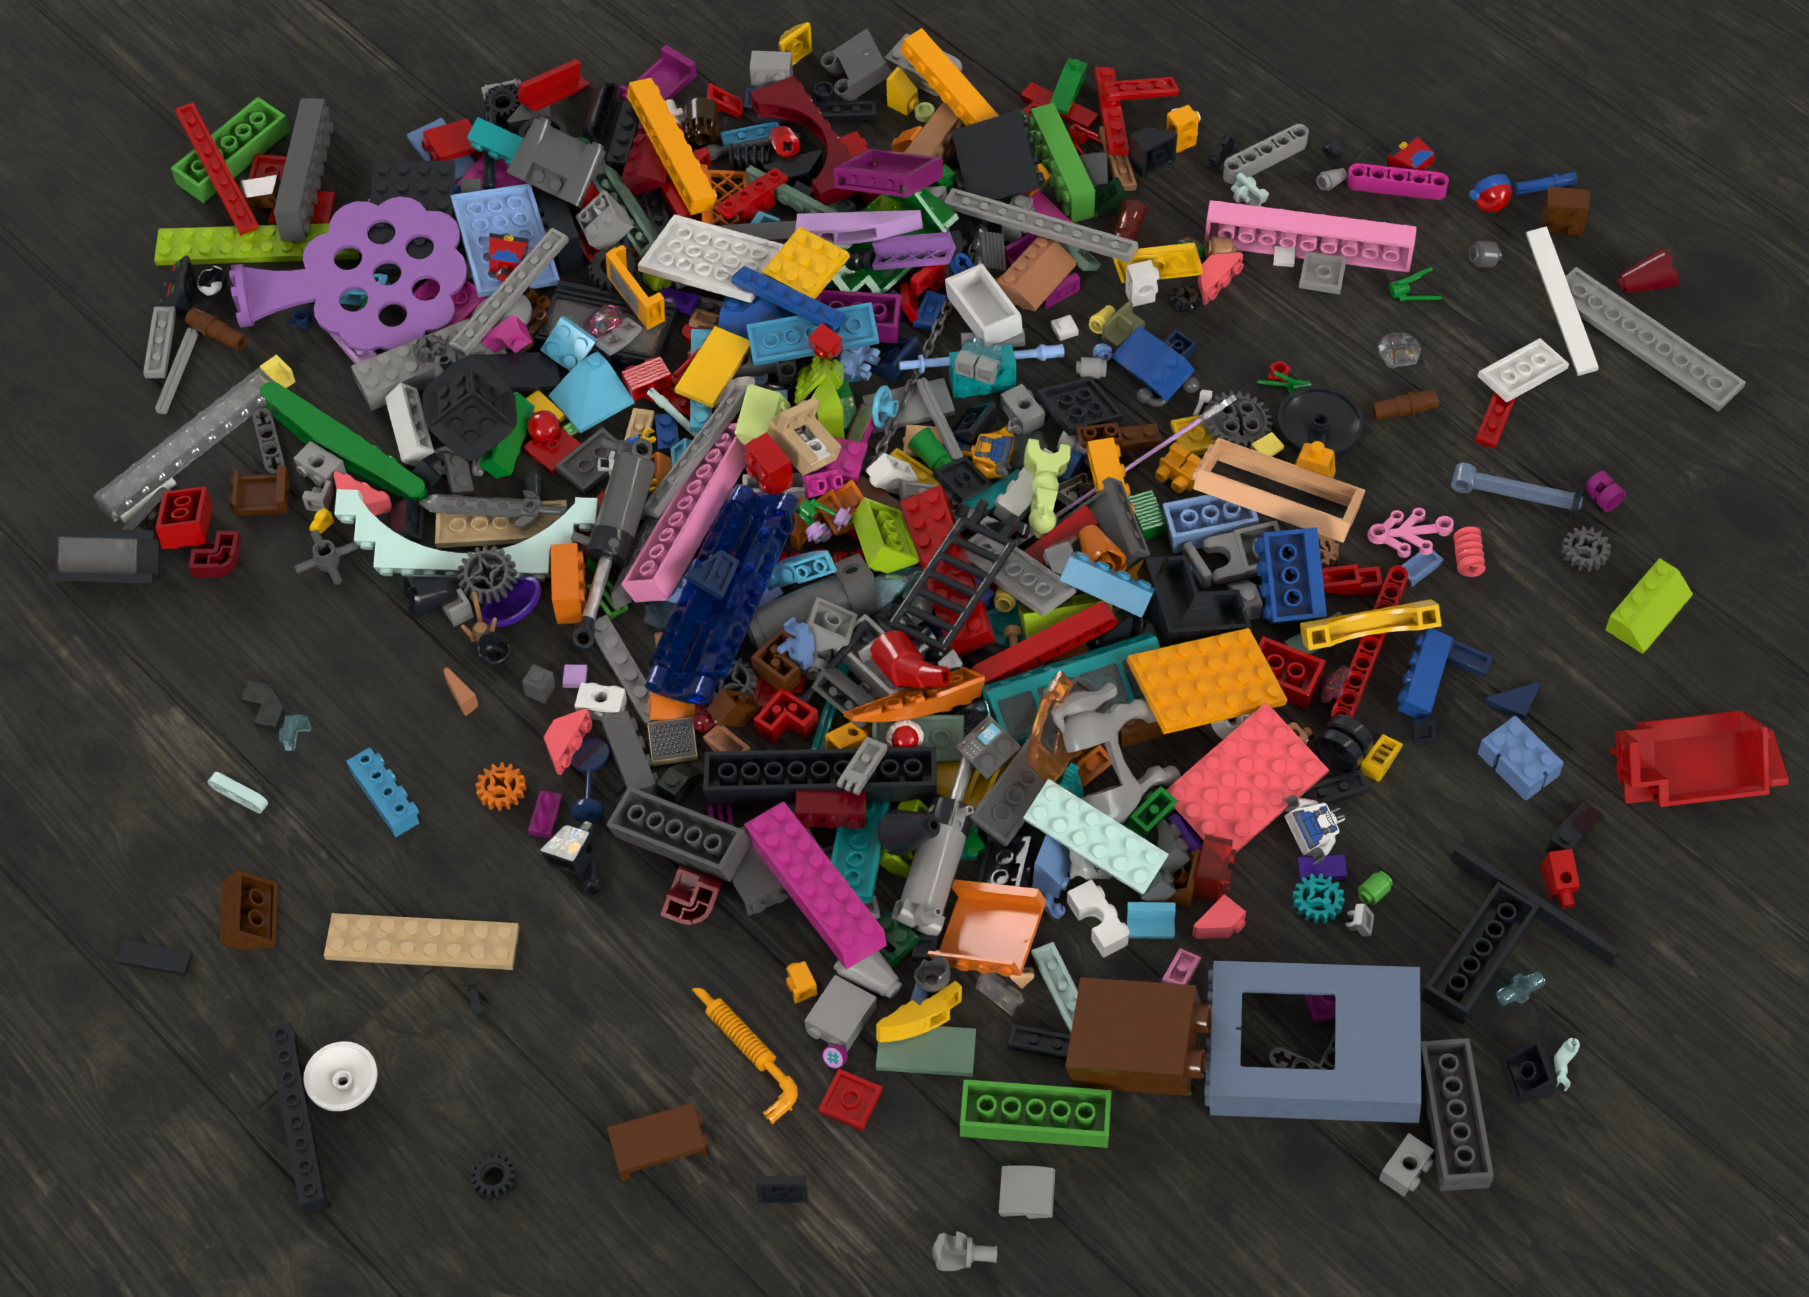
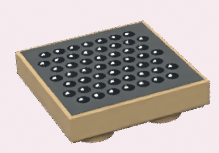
[647,717,698,766]

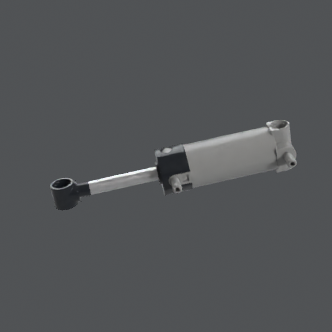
[892,709,995,936]

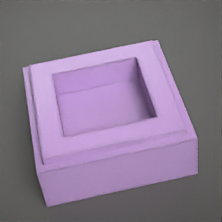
[563,665,588,688]

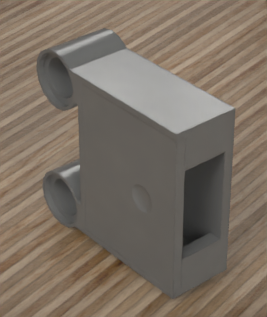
[820,28,893,102]

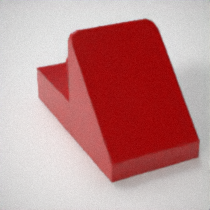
[707,83,743,118]

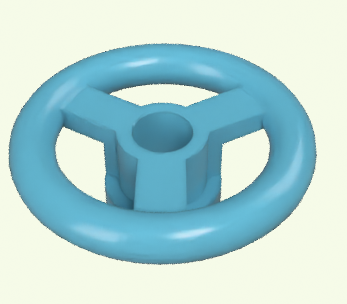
[872,385,898,428]

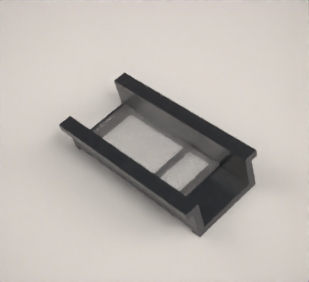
[48,528,160,583]

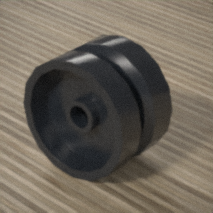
[1314,714,1374,772]

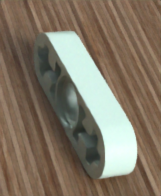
[207,772,268,813]

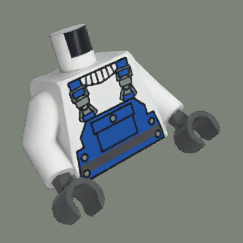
[1282,795,1345,865]

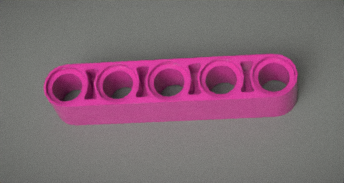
[1347,163,1449,200]

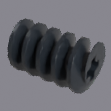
[729,142,772,171]

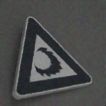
[1056,473,1089,510]

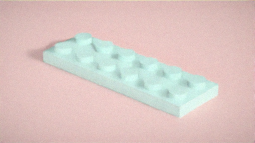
[1023,779,1169,895]

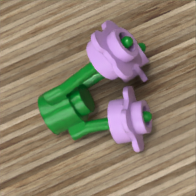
[795,498,852,544]

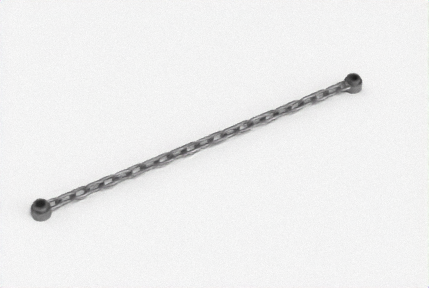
[862,224,988,472]

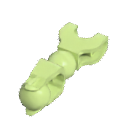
[1024,438,1070,539]

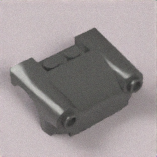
[506,116,606,208]

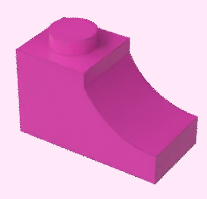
[482,314,532,353]

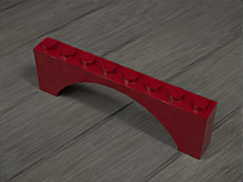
[750,76,863,206]

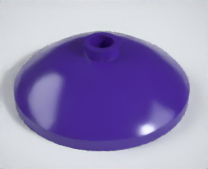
[482,576,542,627]

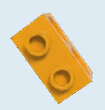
[1166,105,1199,153]

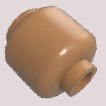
[1205,236,1236,258]

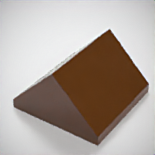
[1165,850,1202,908]

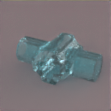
[1496,971,1545,1006]

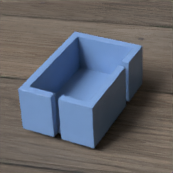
[1478,715,1564,801]

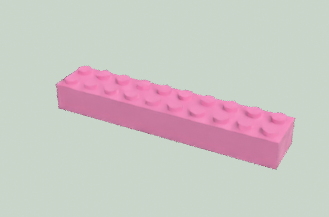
[1204,200,1416,272]
[621,423,747,602]

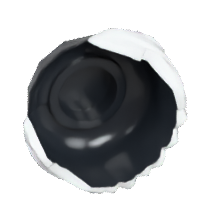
[197,266,228,296]

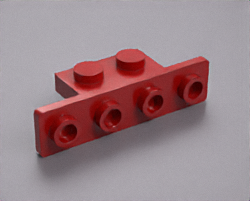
[715,168,788,224]

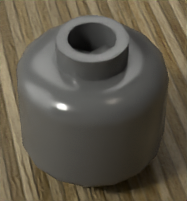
[1469,241,1502,268]

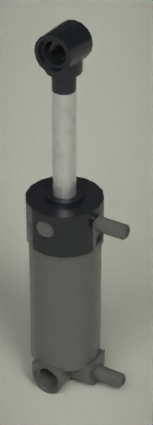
[568,438,656,654]

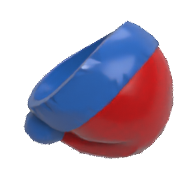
[1469,174,1512,212]

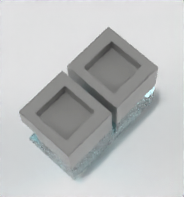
[955,337,1002,385]

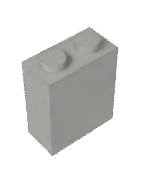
[805,975,877,1052]

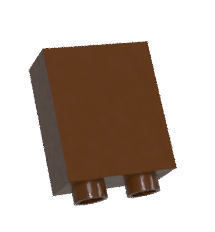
[1066,977,1212,1096]

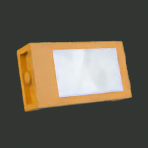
[606,245,665,330]

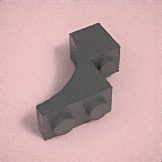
[1139,819,1191,902]

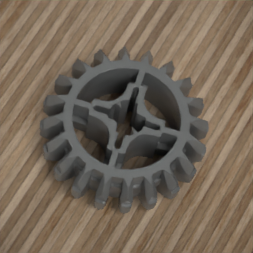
[457,545,518,604]
[698,656,758,706]

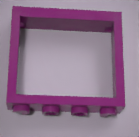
[834,149,943,198]

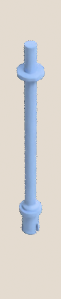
[899,344,1064,373]

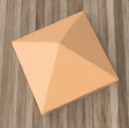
[1010,967,1034,989]

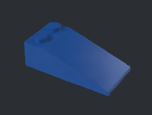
[1111,326,1195,402]

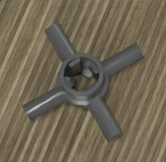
[294,530,359,585]

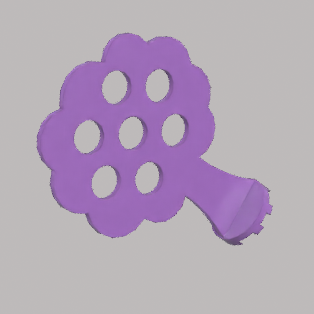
[229,197,467,352]

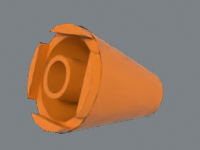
[1079,525,1127,572]

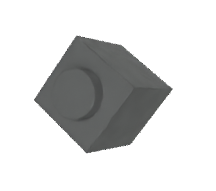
[522,664,556,703]

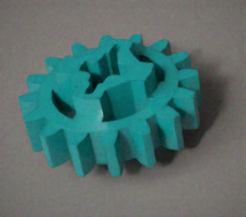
[1292,873,1345,924]

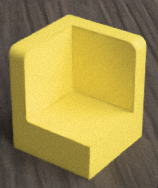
[260,355,295,388]
[1251,432,1284,457]

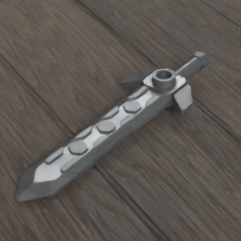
[419,490,568,527]
[611,508,666,610]

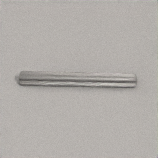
[155,328,198,415]
[916,377,963,461]

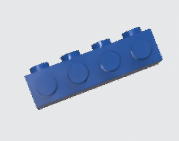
[1397,628,1453,719]

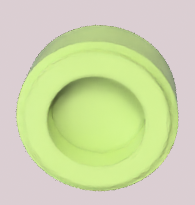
[915,102,935,122]

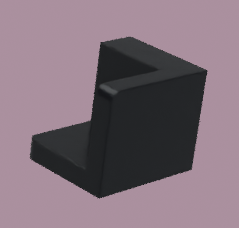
[411,453,442,491]

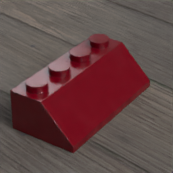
[621,122,685,196]

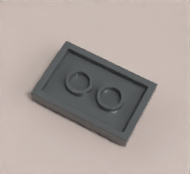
[555,427,619,494]

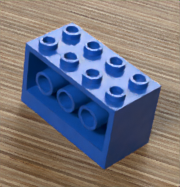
[1254,527,1327,625]

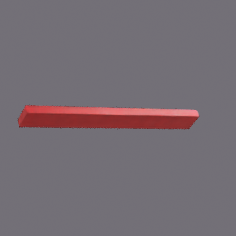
[174,102,259,236]

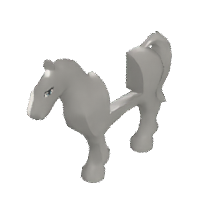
[1051,683,1181,880]

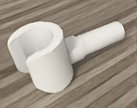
[1193,390,1212,416]

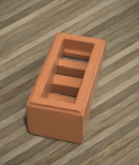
[443,667,478,716]

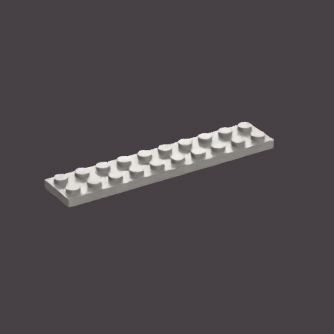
[1565,267,1746,412]

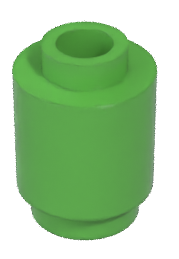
[1358,871,1393,905]

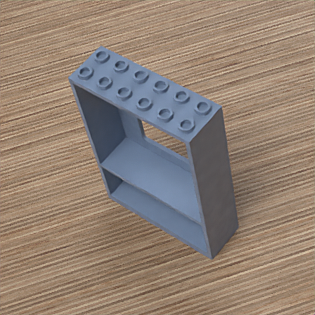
[1205,961,1421,1123]

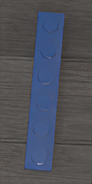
[731,266,846,331]

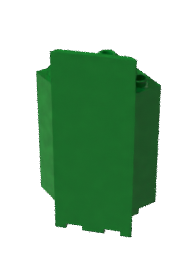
[825,186,959,294]

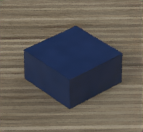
[1163,330,1196,360]

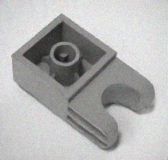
[885,33,962,96]
[1202,520,1287,585]

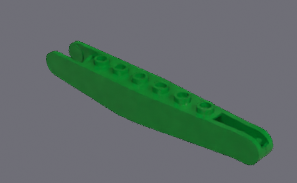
[260,381,427,502]

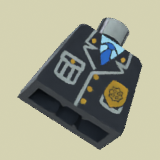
[540,821,597,876]

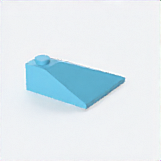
[548,351,634,433]

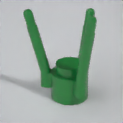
[1389,267,1442,302]

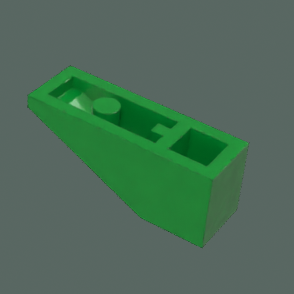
[1050,58,1088,115]

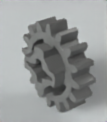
[1562,526,1611,572]

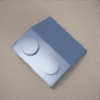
[1032,834,1073,898]

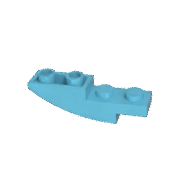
[759,550,837,591]

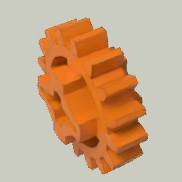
[475,762,526,811]

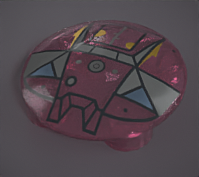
[583,305,622,339]
[1319,665,1352,706]

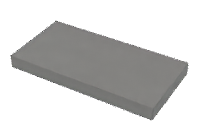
[862,378,955,434]

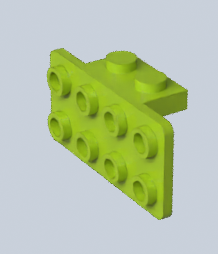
[795,355,844,405]

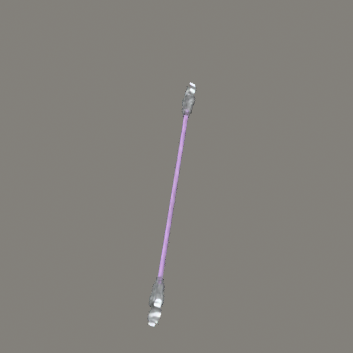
[1015,395,1237,547]

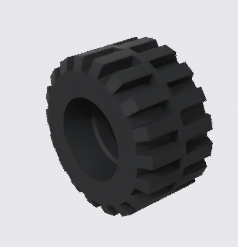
[588,246,642,292]

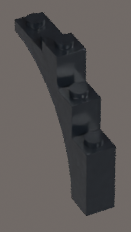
[868,603,965,672]

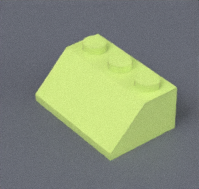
[734,384,792,446]

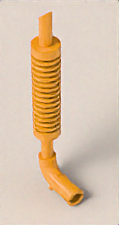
[692,988,798,1125]

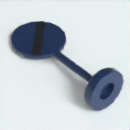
[571,738,610,823]

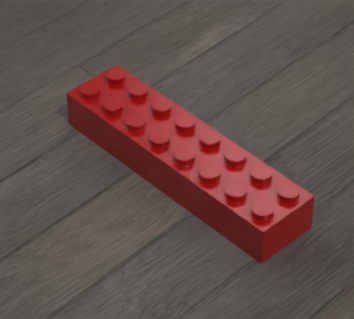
[900,485,997,657]

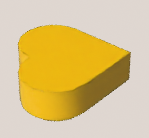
[310,508,334,534]

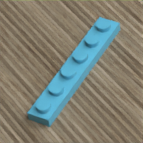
[690,329,712,432]

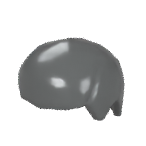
[914,955,951,992]

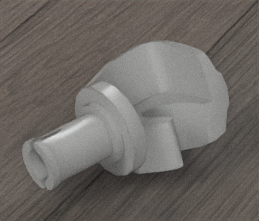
[932,1232,997,1271]

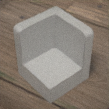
[302,480,335,512]
[443,588,474,627]

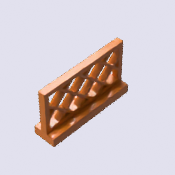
[699,165,750,225]

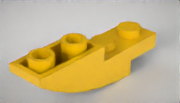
[876,981,962,1043]

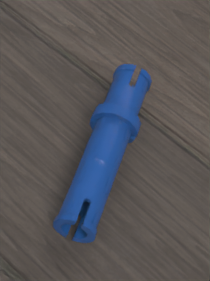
[1514,171,1577,196]

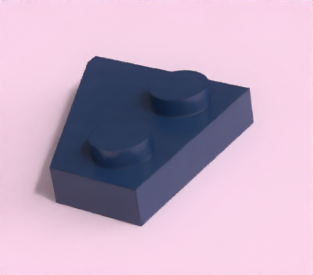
[684,550,740,599]

